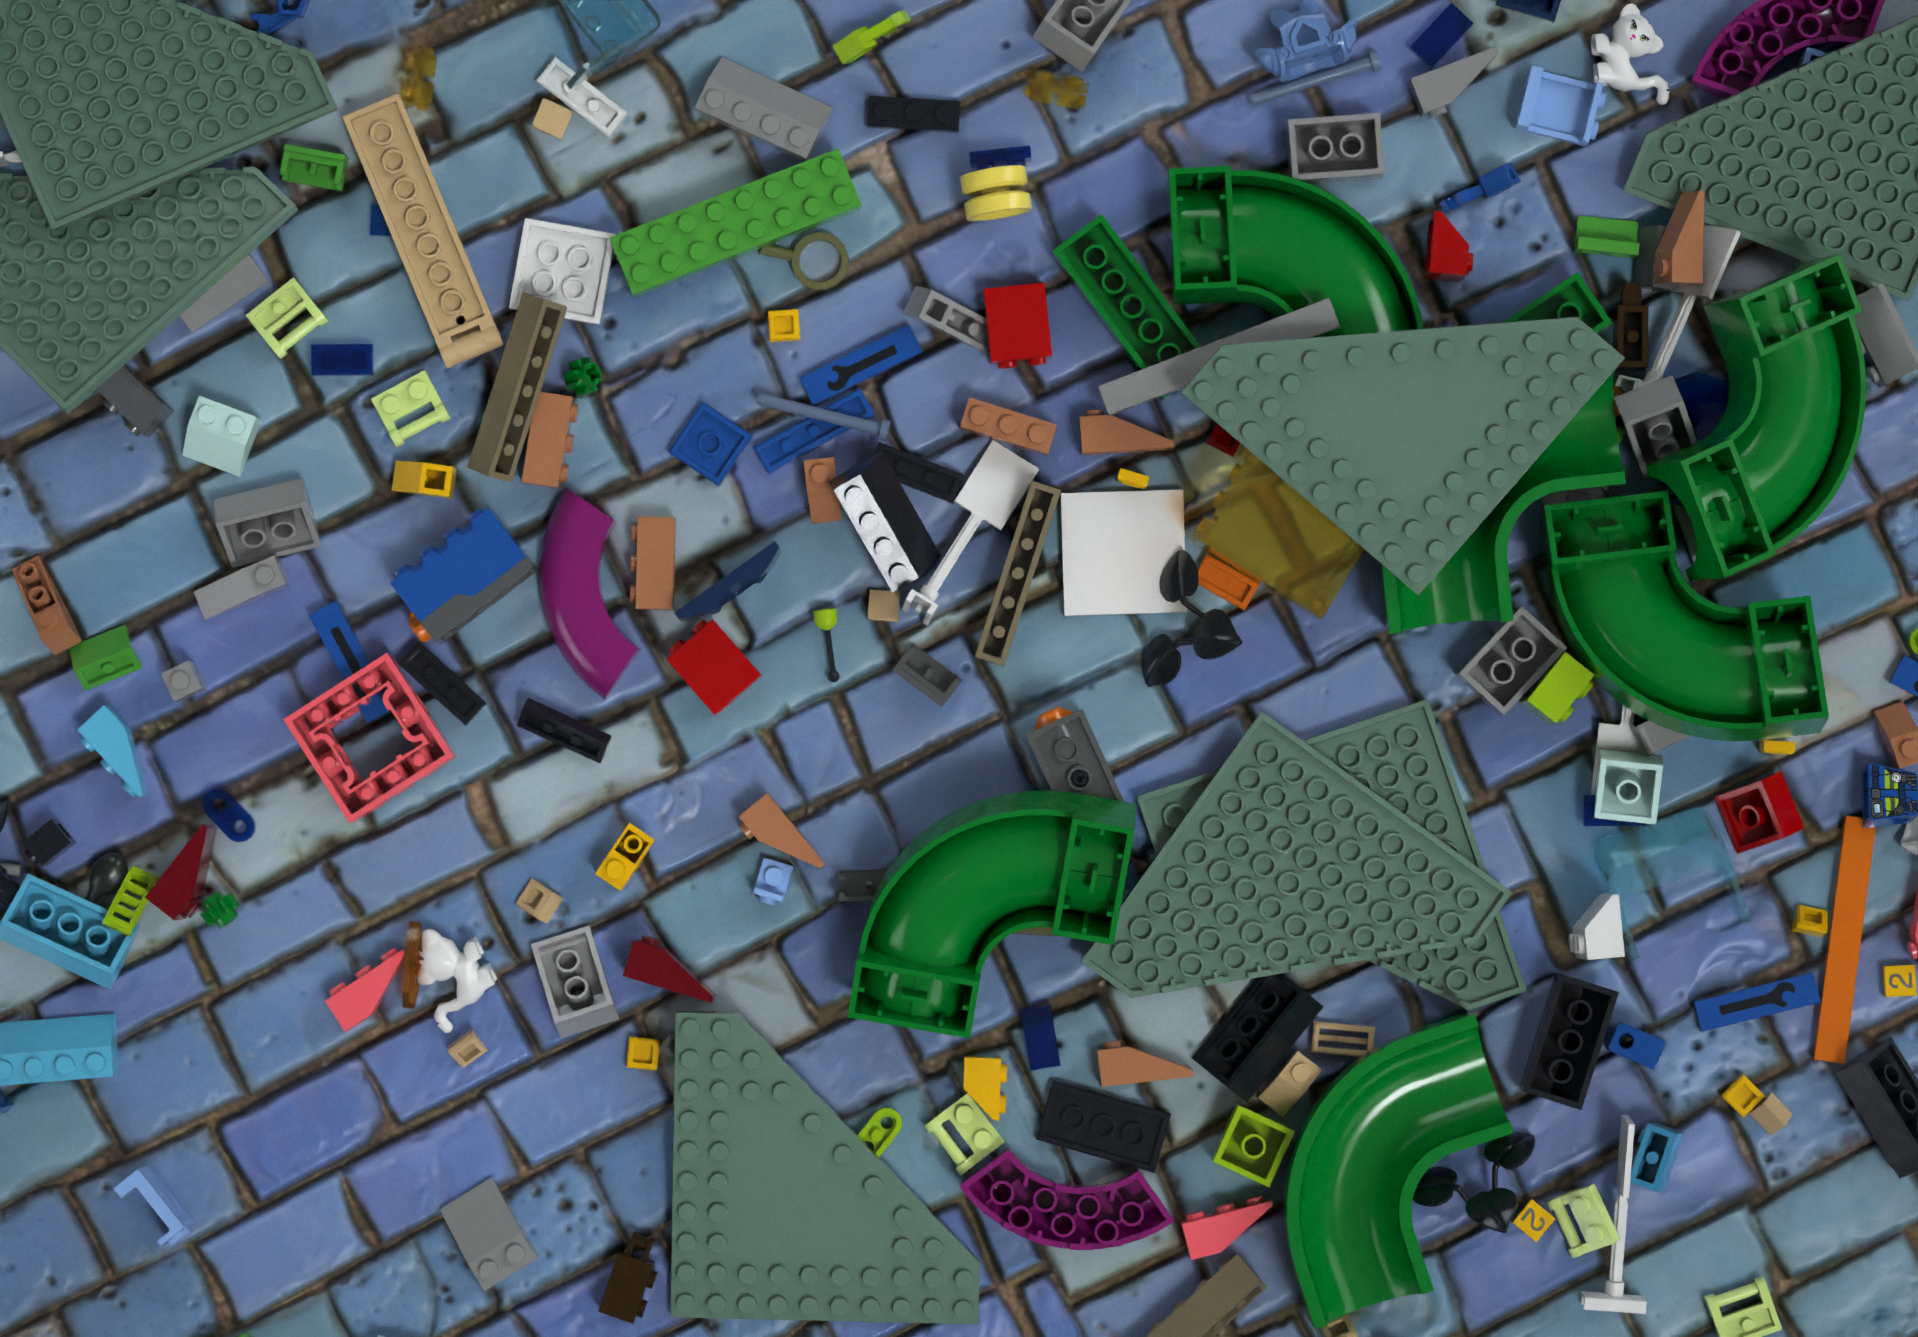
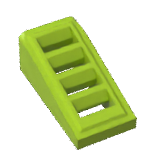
[102,866,159,937]

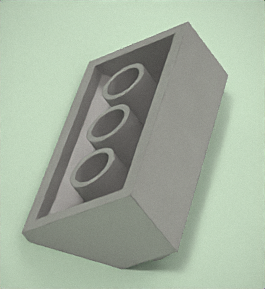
[695,57,833,162]

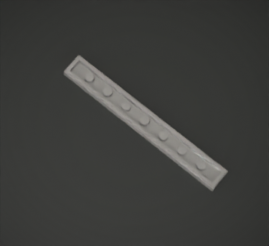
[1098,298,1341,416]

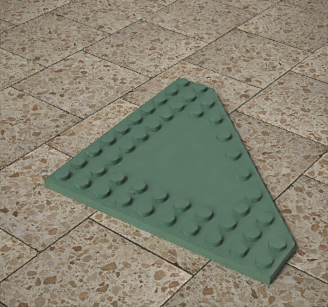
[0,0,338,232]
[1623,15,1918,301]
[0,167,298,415]
[1182,317,1625,595]
[1136,699,1527,1010]
[1081,711,1512,998]
[671,1010,980,1324]

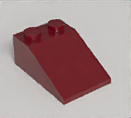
[145,824,217,920]
[623,935,717,1003]

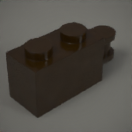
[1612,282,1649,371]
[598,1231,658,1324]

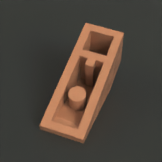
[1653,191,1705,285]
[1079,410,1174,456]
[738,793,826,869]
[1097,1040,1194,1087]

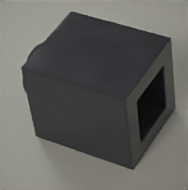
[23,819,76,866]

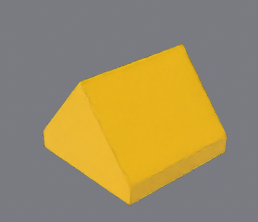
[1791,904,1828,938]

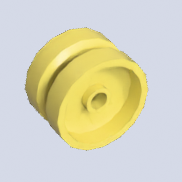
[960,165,1032,221]

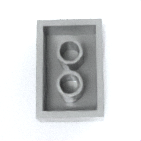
[1286,113,1385,184]
[1614,375,1697,481]
[1455,606,1567,716]

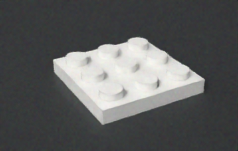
[509,218,616,325]

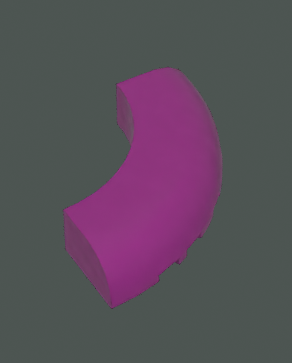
[1691,0,1885,99]
[539,488,640,700]
[959,1147,1175,1250]

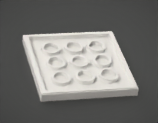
[1060,490,1187,616]

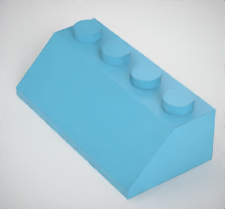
[0,874,140,989]
[0,1014,120,1086]

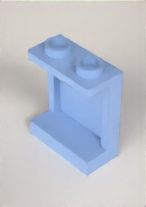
[1514,65,1606,147]
[113,1165,194,1247]

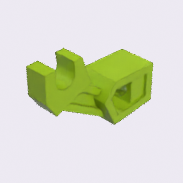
[832,10,912,64]

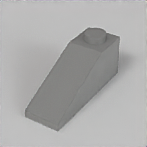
[1408,46,1499,119]
[903,286,990,355]
[194,556,291,620]

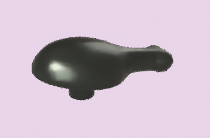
[85,853,128,904]

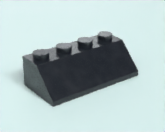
[828,451,941,593]
[1518,972,1619,1110]
[1192,973,1324,1103]
[1835,1036,1918,1179]

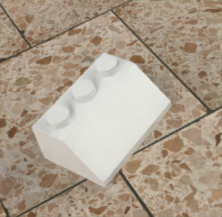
[1569,893,1625,960]

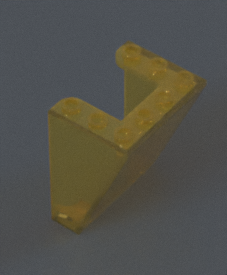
[1192,447,1364,620]

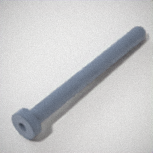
[1249,50,1381,105]
[756,393,891,442]

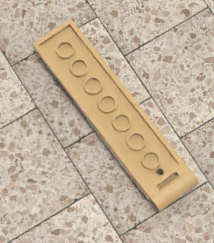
[342,93,504,369]

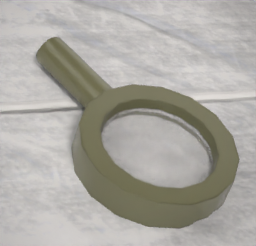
[760,232,849,291]

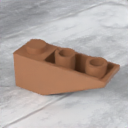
[12,555,82,655]

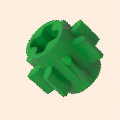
[564,357,602,397]
[200,891,240,929]

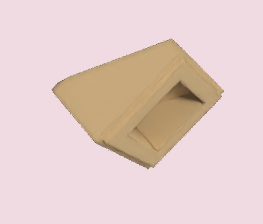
[532,98,573,140]
[867,590,900,622]
[515,878,563,923]

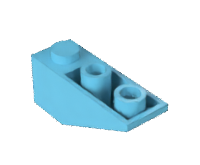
[77,705,148,798]

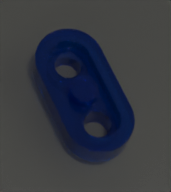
[203,789,256,842]

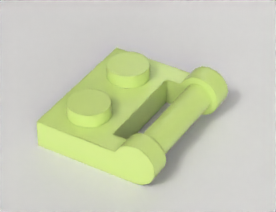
[245,277,328,359]
[371,370,451,447]
[924,1093,1005,1175]
[1546,1183,1620,1258]
[1704,1276,1783,1337]

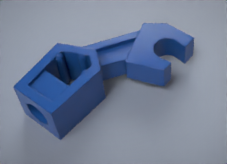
[250,0,310,36]
[1439,163,1521,213]

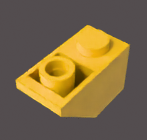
[391,460,457,500]
[595,823,655,891]
[963,1056,1007,1120]

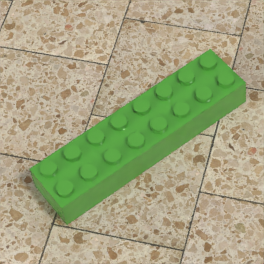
[610,148,861,299]

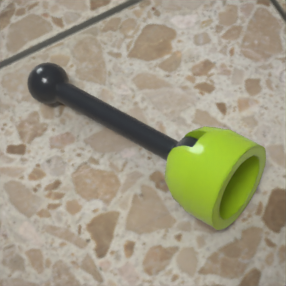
[812,608,840,682]

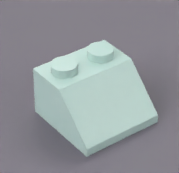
[182,396,262,477]
[1594,749,1663,824]

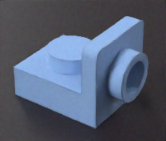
[753,858,794,906]

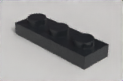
[867,96,960,133]
[873,442,964,504]
[398,641,487,726]
[517,698,612,763]

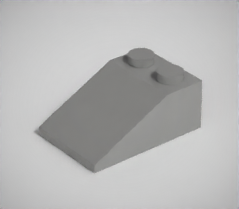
[1032,0,1132,72]
[531,925,619,1038]
[439,1177,540,1291]

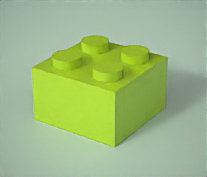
[1520,652,1594,725]
[1211,1103,1295,1187]

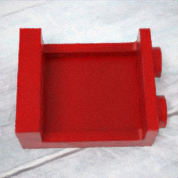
[983,282,1052,369]
[666,619,762,716]

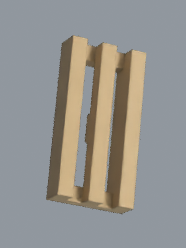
[1311,1021,1375,1057]

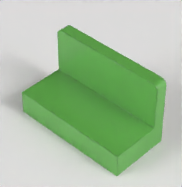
[1574,216,1640,259]
[69,625,142,691]

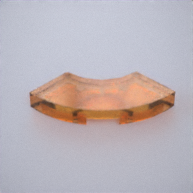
[402,921,422,1009]

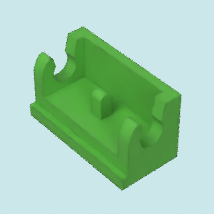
[280,144,349,192]

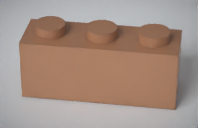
[521,392,579,490]
[960,397,1057,457]
[630,516,676,611]

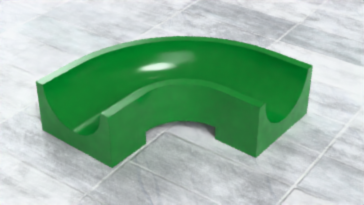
[1166,166,1424,337]
[1646,254,1866,581]
[1380,370,1626,634]
[1540,491,1829,742]
[847,790,1137,1038]
[1283,1011,1514,1329]

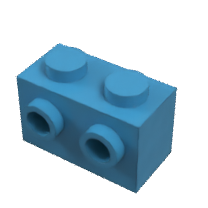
[1630,1123,1684,1192]

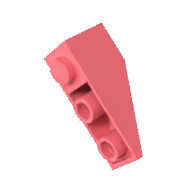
[325,948,408,1032]
[1181,1195,1273,1260]

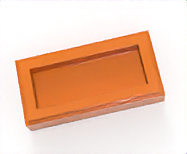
[1197,554,1260,611]

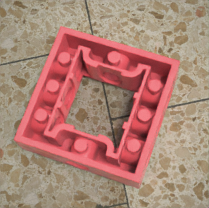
[283,653,457,823]

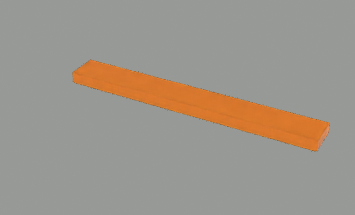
[1813,816,1876,1064]

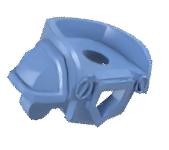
[1253,0,1357,82]

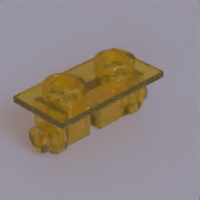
[401,45,437,111]
[1025,70,1089,110]

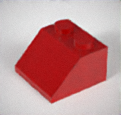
[1424,211,1474,282]
[1714,771,1804,854]

